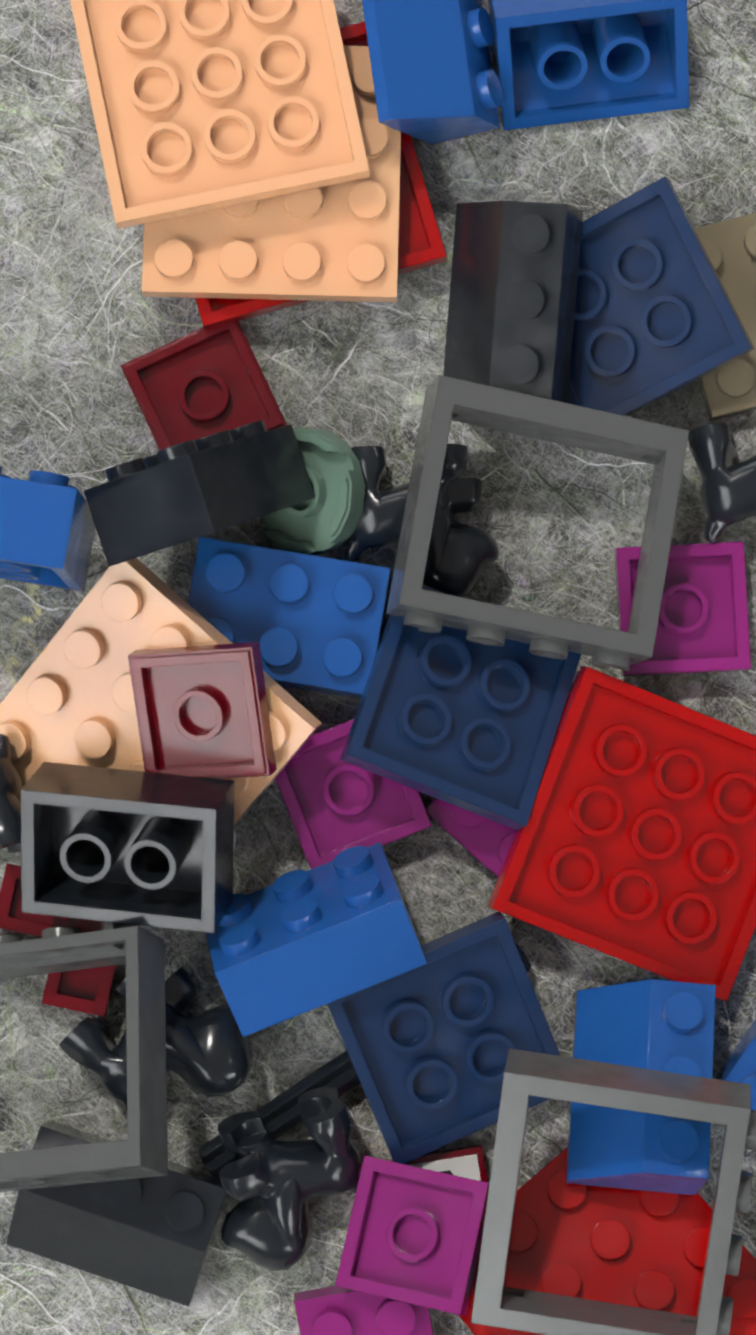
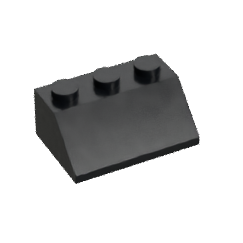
[443,201,583,403]
[6,1120,227,1307]

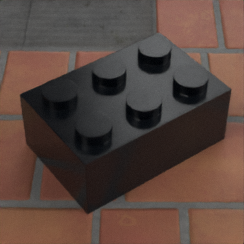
[84,420,315,566]
[21,762,235,933]

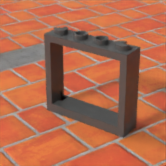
[386,375,689,671]
[0,921,168,1192]
[471,1048,756,1335]

